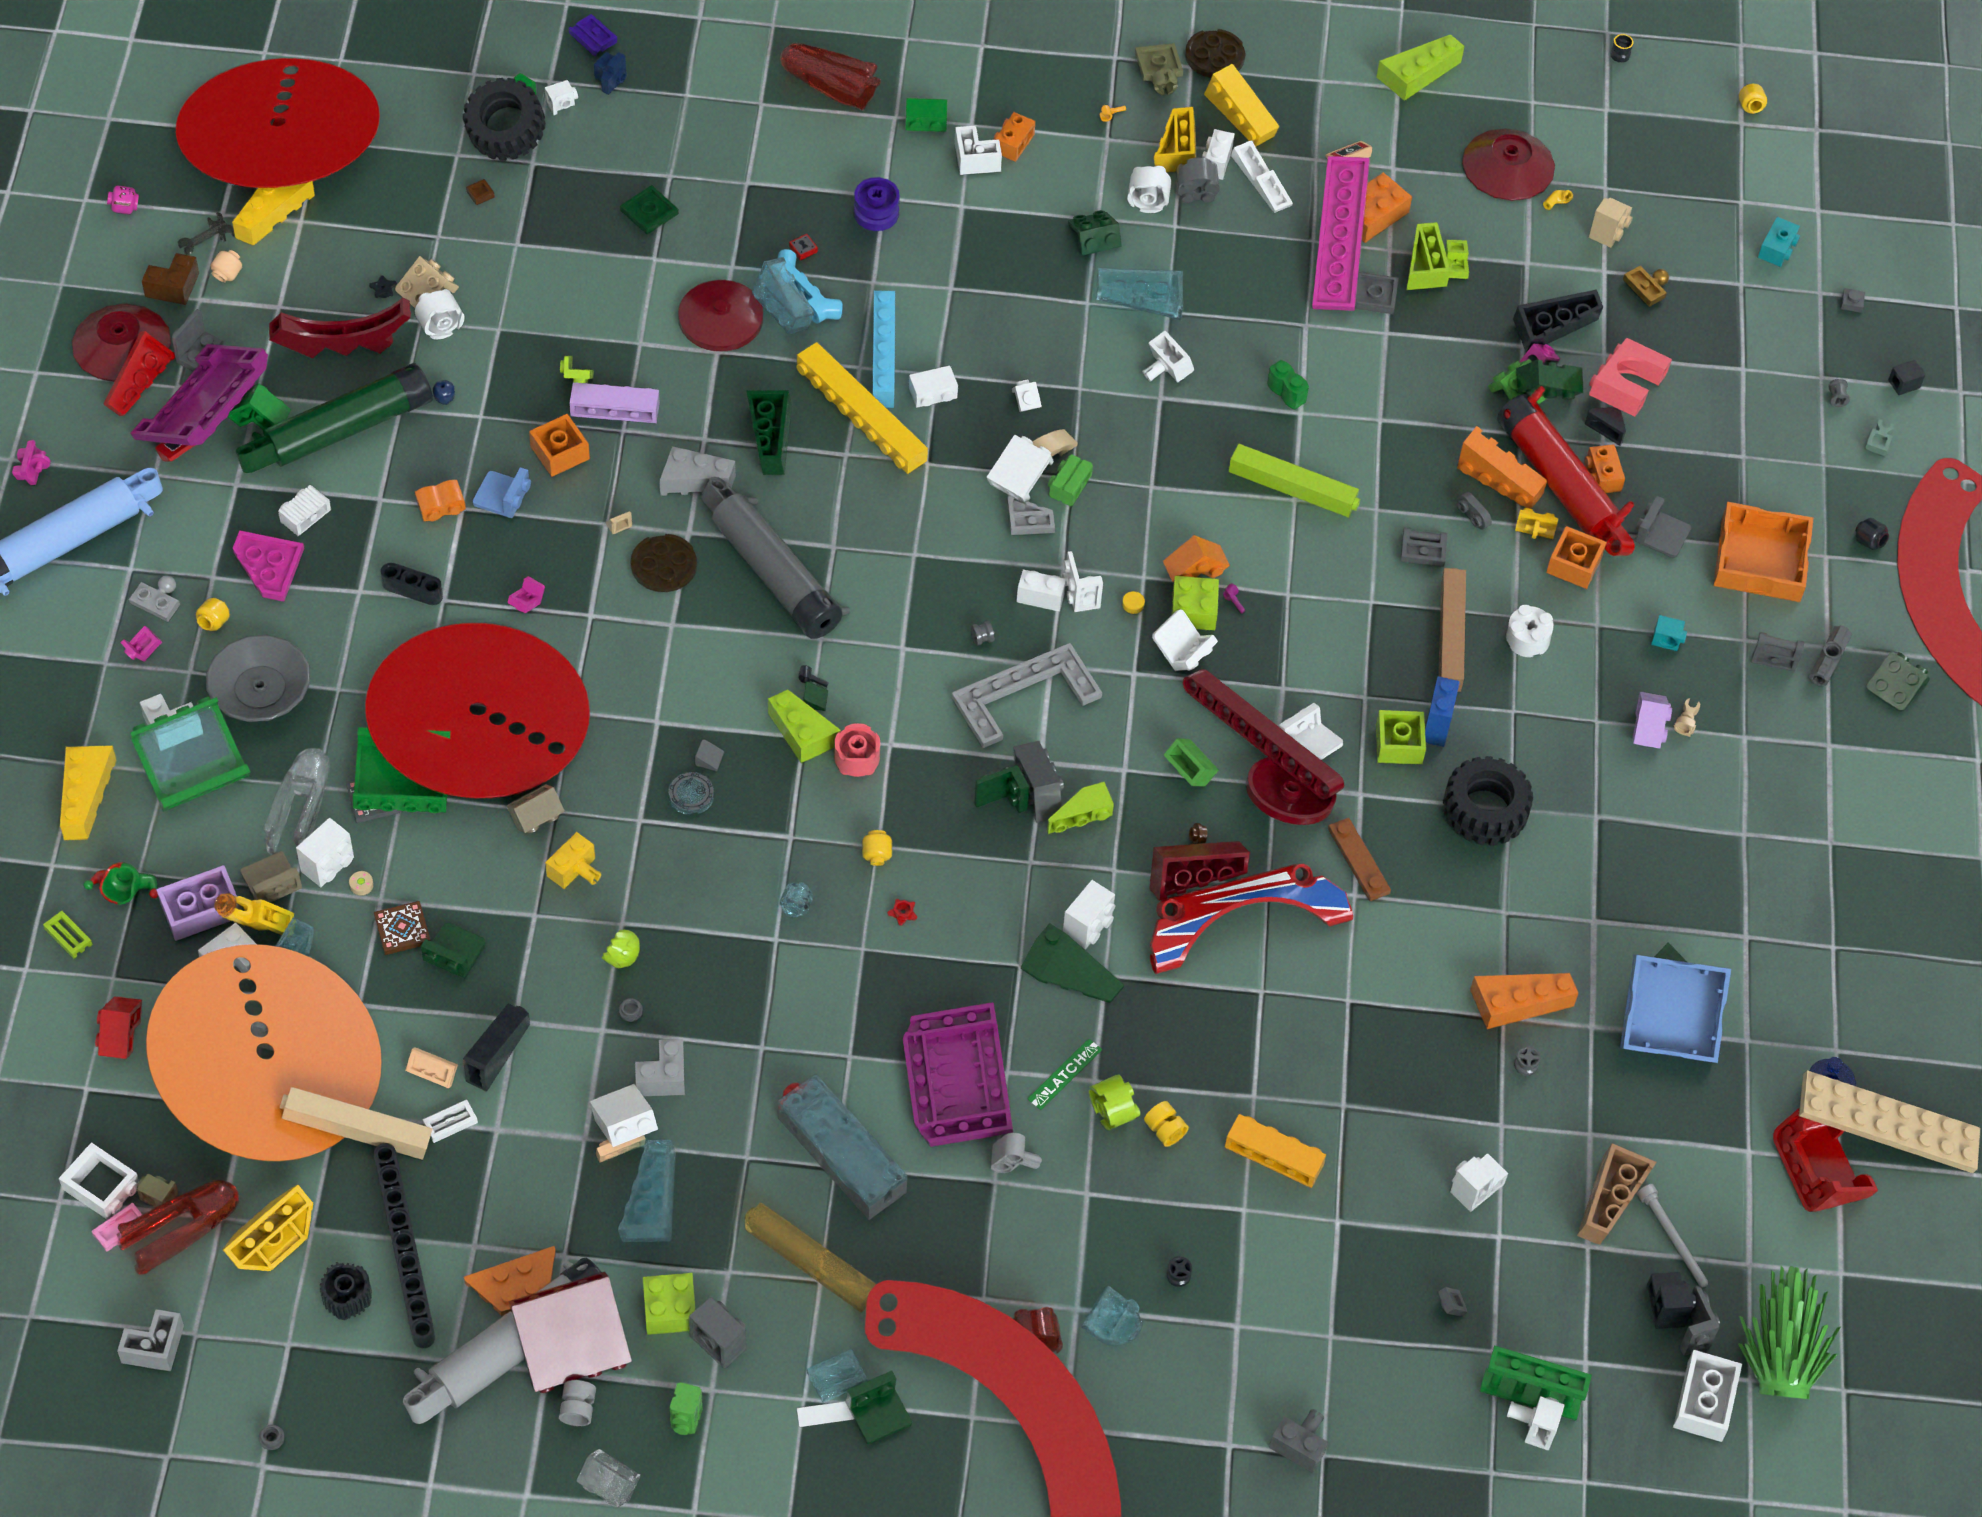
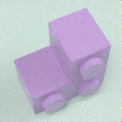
[1632,692,1672,748]

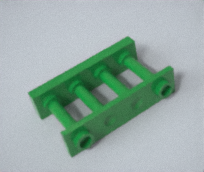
[1480,1345,1592,1421]

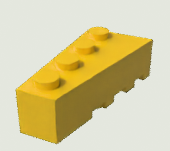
[232,181,315,246]
[60,746,117,840]

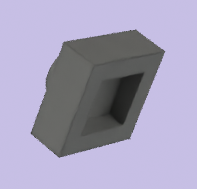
[1841,288,1865,313]
[1438,1287,1468,1316]

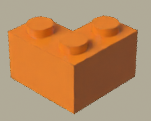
[1163,535,1230,582]

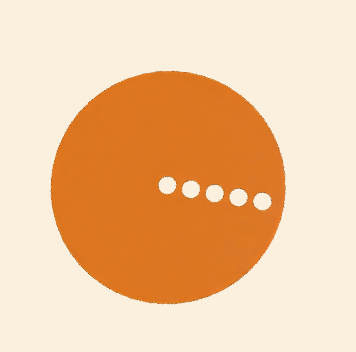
[146,944,382,1161]

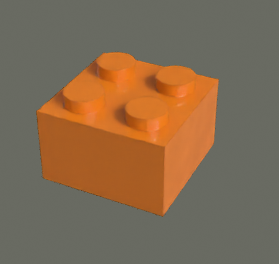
[529,414,590,477]
[1546,526,1607,589]

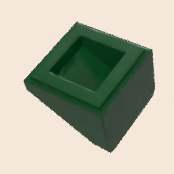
[803,682,828,711]

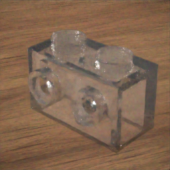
[577,1449,641,1508]

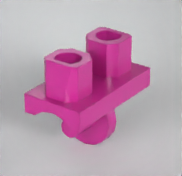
[12,440,51,485]

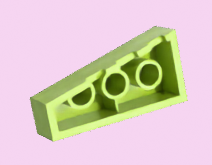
[1376,34,1464,101]

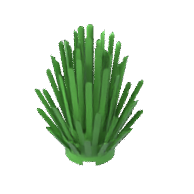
[1738,1266,1841,1399]

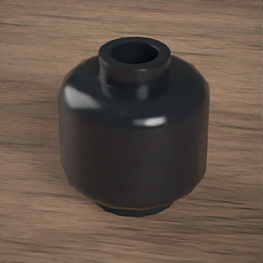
[1855,518,1889,550]

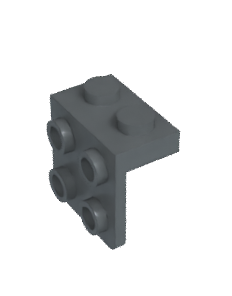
[1635,496,1691,558]
[1680,1286,1720,1356]

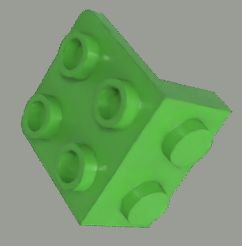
[1488,359,1547,404]

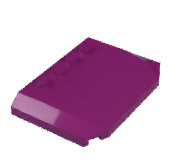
[903,1002,1014,1147]

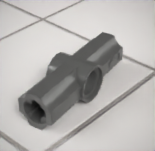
[1809,625,1852,686]

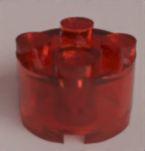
[1013,1307,1063,1354]

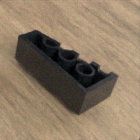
[1513,289,1603,353]

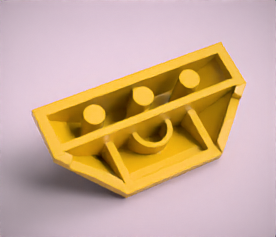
[222,1185,313,1271]

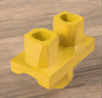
[1515,508,1558,539]

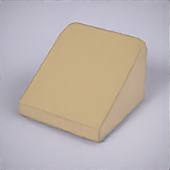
[606,511,632,534]

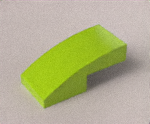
[1446,240,1469,279]

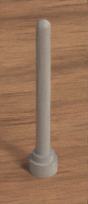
[1637,1184,1708,1287]

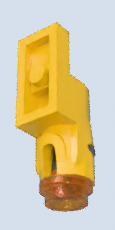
[214,893,294,936]

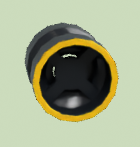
[1610,34,1634,63]

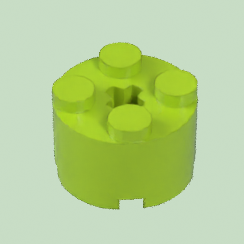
[1089,1075,1140,1131]

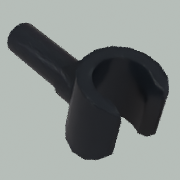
[798,665,829,687]

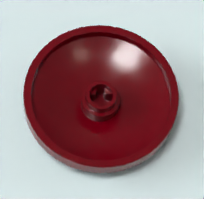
[678,280,763,352]
[1246,757,1336,825]

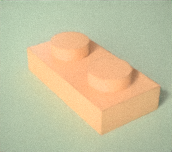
[596,1135,645,1163]

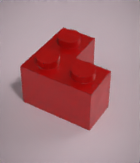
[95,996,142,1059]

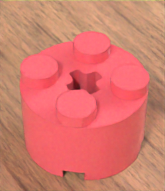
[834,723,880,777]

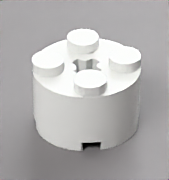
[1128,166,1171,213]
[415,289,464,339]
[1506,605,1553,657]

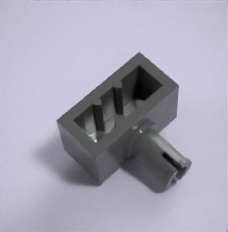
[1269,1409,1328,1473]

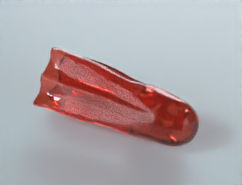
[780,43,881,111]
[116,1180,239,1275]

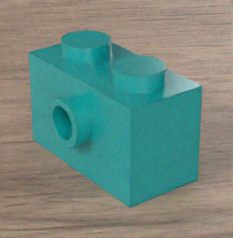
[1758,217,1801,267]

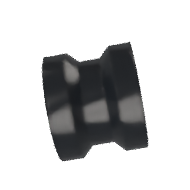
[1167,1256,1192,1287]

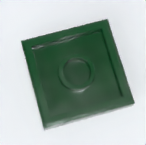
[620,185,679,235]

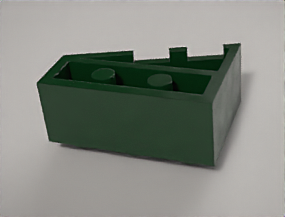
[1516,360,1583,400]

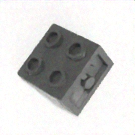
[172,309,223,371]

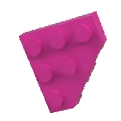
[233,530,304,602]

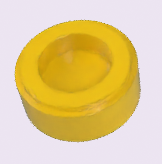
[1122,591,1145,614]

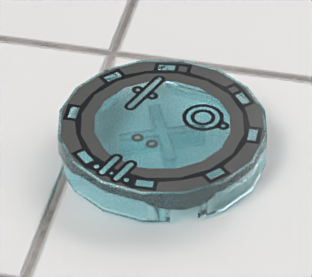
[668,772,714,815]

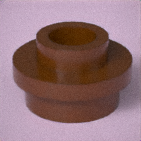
[1189,823,1207,844]

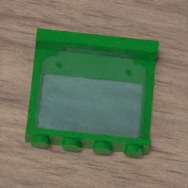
[130,697,250,812]

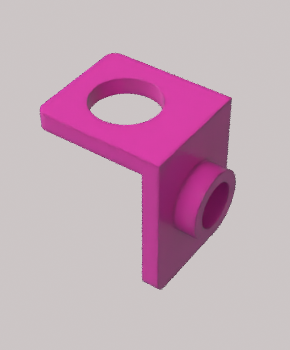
[1520,344,1560,364]

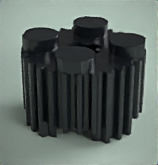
[320,1262,372,1320]

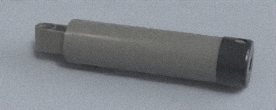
[702,477,850,639]

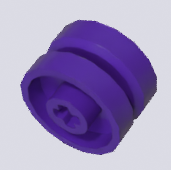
[854,177,900,231]

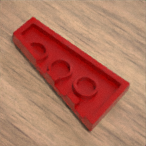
[103,331,175,416]

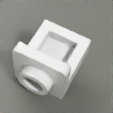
[1012,380,1042,412]

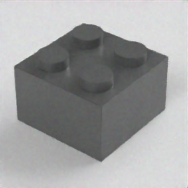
[689,1297,746,1369]

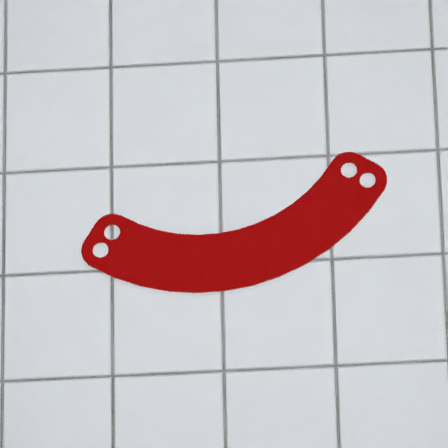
[1897,458,1982,706]
[865,1280,1121,1517]

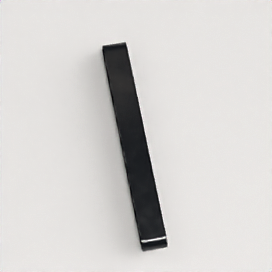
[374,1143,435,1348]

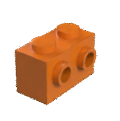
[993,112,1036,162]
[1584,444,1625,493]

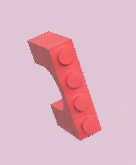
[1589,338,1672,417]

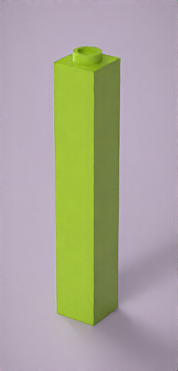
[1229,444,1361,518]

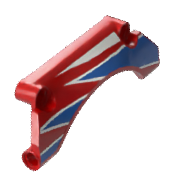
[1150,864,1353,974]

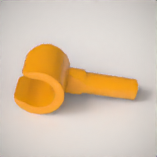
[1100,105,1126,122]

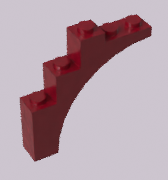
[269,297,411,358]

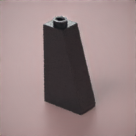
[463,1003,530,1092]

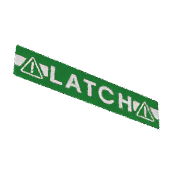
[1028,1039,1102,1110]

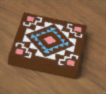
[374,901,431,955]

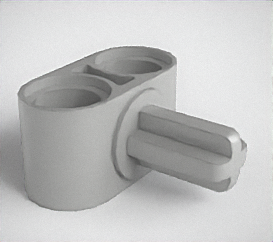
[991,1133,1042,1173]

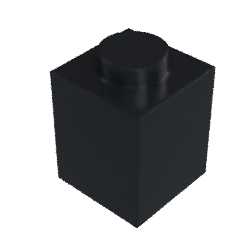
[1888,360,1925,396]

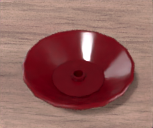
[1462,128,1555,201]
[72,303,171,382]

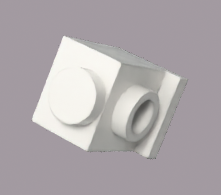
[545,80,578,115]

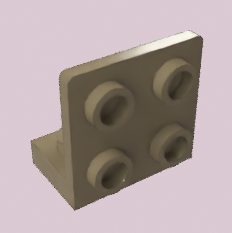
[240,851,302,903]

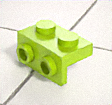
[560,356,594,383]

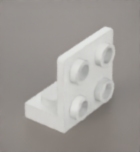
[1062,551,1103,612]

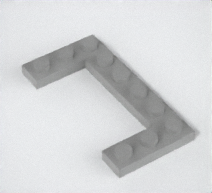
[951,643,1102,748]

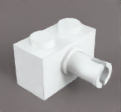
[1142,331,1194,383]
[1507,1396,1564,1451]

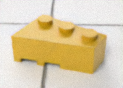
[1154,107,1196,172]

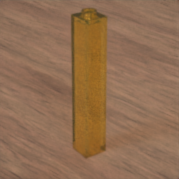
[745,1202,876,1313]

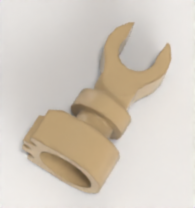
[1674,698,1700,737]

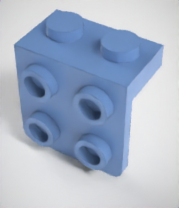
[473,467,531,518]

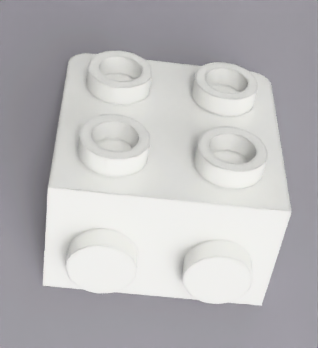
[1152,610,1218,671]
[1279,703,1343,760]

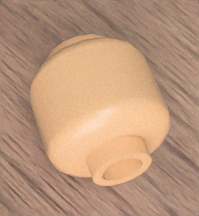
[210,250,242,283]

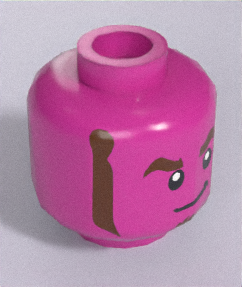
[107,185,139,215]

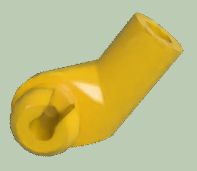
[1543,190,1573,210]

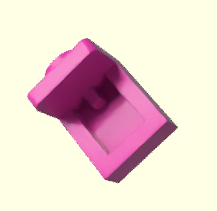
[508,576,545,613]
[120,626,162,662]

